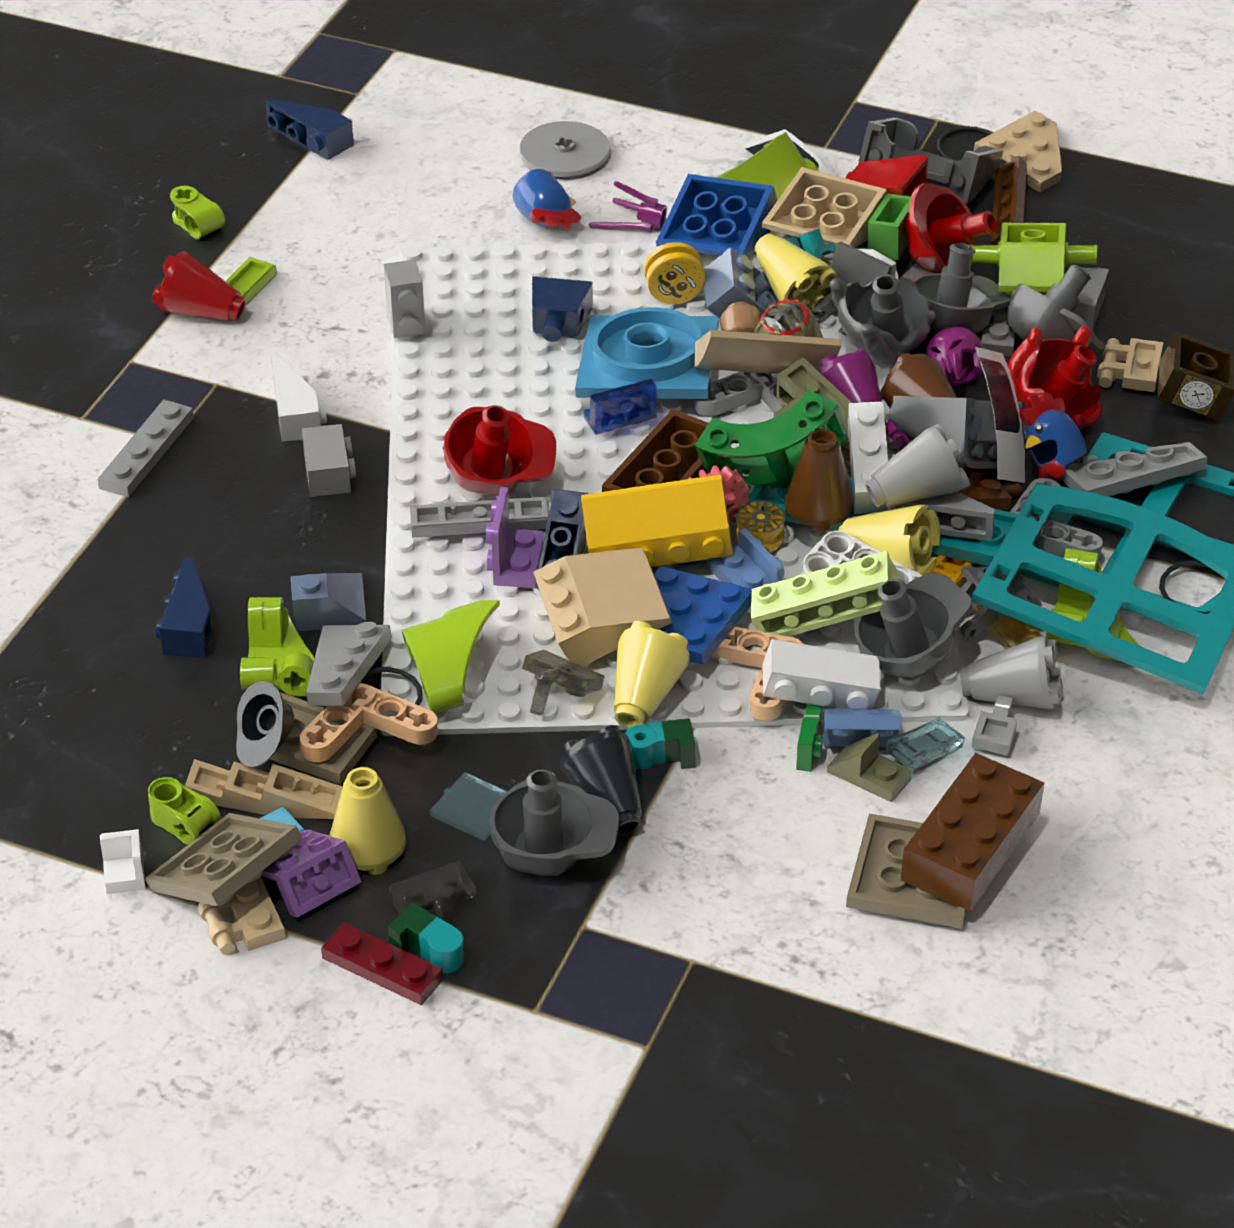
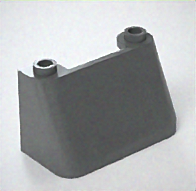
[858,117,1004,206]
[890,396,1027,469]

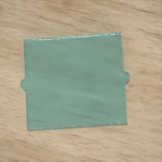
[430,772,507,841]

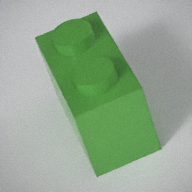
[868,193,911,260]

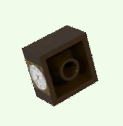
[1158,332,1234,421]

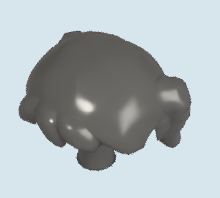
[830,274,936,369]

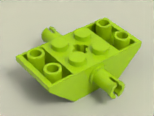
[969,223,1097,296]

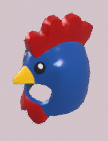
[512,169,582,229]
[1019,392,1087,479]

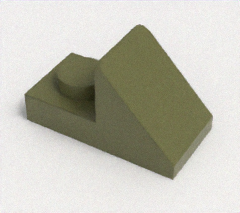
[827,734,911,802]

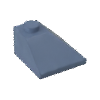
[291,573,366,631]

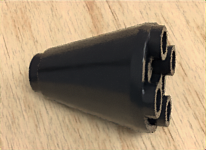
[560,725,642,837]

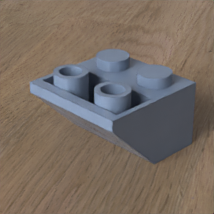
[704,247,777,319]

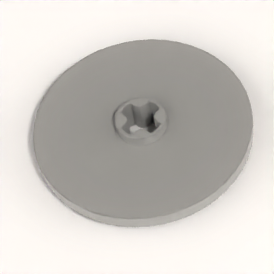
[520,121,609,177]

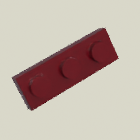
[321,922,443,1005]

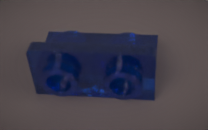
[583,379,657,435]

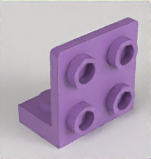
[486,487,544,588]
[261,830,362,918]

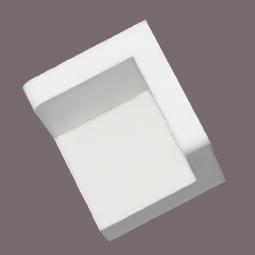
[100,829,146,894]

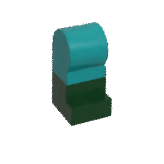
[625,718,696,769]
[388,903,464,973]

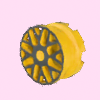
[736,501,785,553]

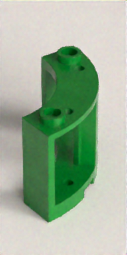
[695,389,849,490]

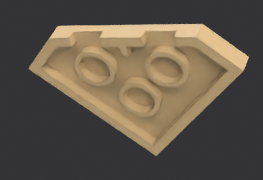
[974,111,1062,192]

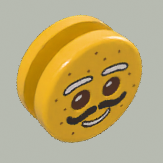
[644,242,706,304]

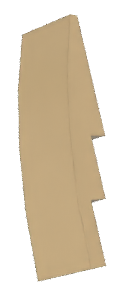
[185,759,343,819]

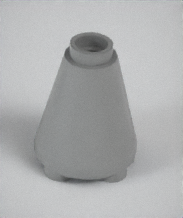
[865,424,970,507]
[960,636,1063,709]

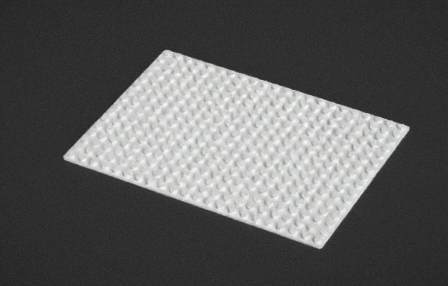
[380,237,969,736]

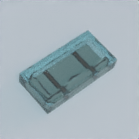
[885,718,965,771]

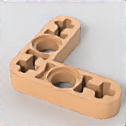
[710,626,803,721]
[300,683,438,762]

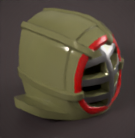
[754,299,823,338]

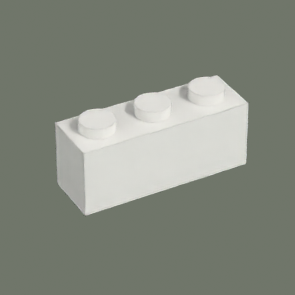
[848,402,888,514]
[763,639,880,709]

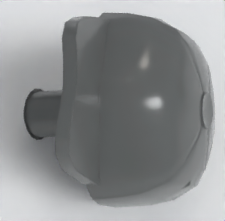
[912,243,1011,334]
[1007,265,1106,350]
[854,573,973,678]
[489,770,619,877]

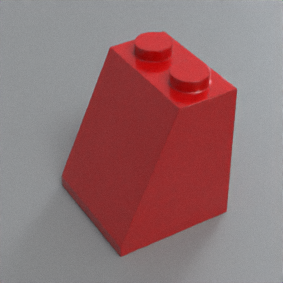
[845,155,929,197]

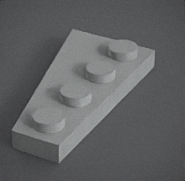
[1060,442,1207,496]
[306,622,392,706]

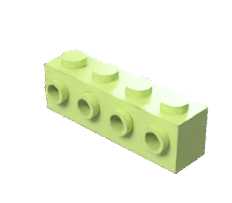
[751,551,900,636]

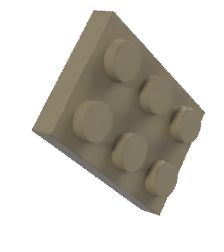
[270,693,377,785]

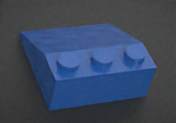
[656,174,777,256]

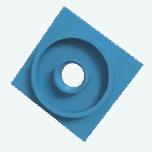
[575,307,719,399]

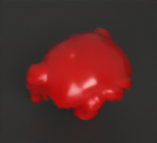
[1007,326,1102,430]

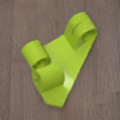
[716,132,820,201]
[1046,548,1139,662]
[240,597,315,696]
[402,600,500,714]

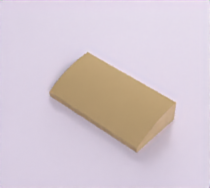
[694,330,841,374]

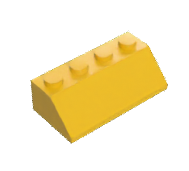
[581,474,733,567]

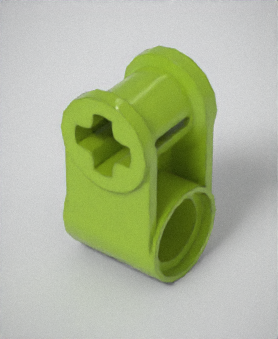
[170,186,225,239]
[148,777,221,845]

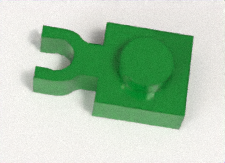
[796,704,824,772]

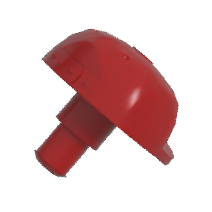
[906,183,997,273]
[442,405,557,496]

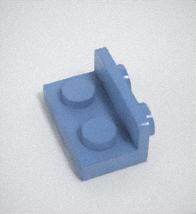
[708,528,785,607]
[824,709,902,747]

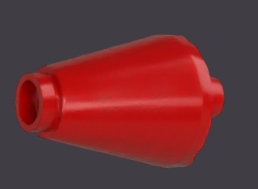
[152,251,247,321]

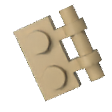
[1097,338,1163,392]
[198,876,286,955]

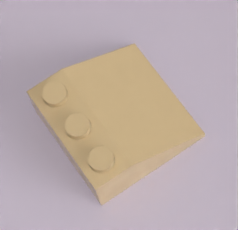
[762,167,886,248]
[533,547,672,670]

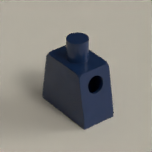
[532,276,593,342]

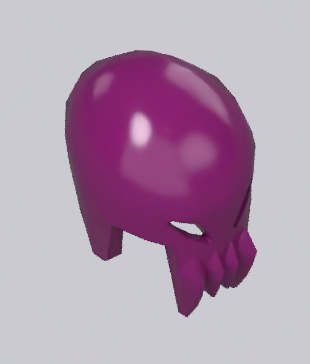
[926,327,983,386]

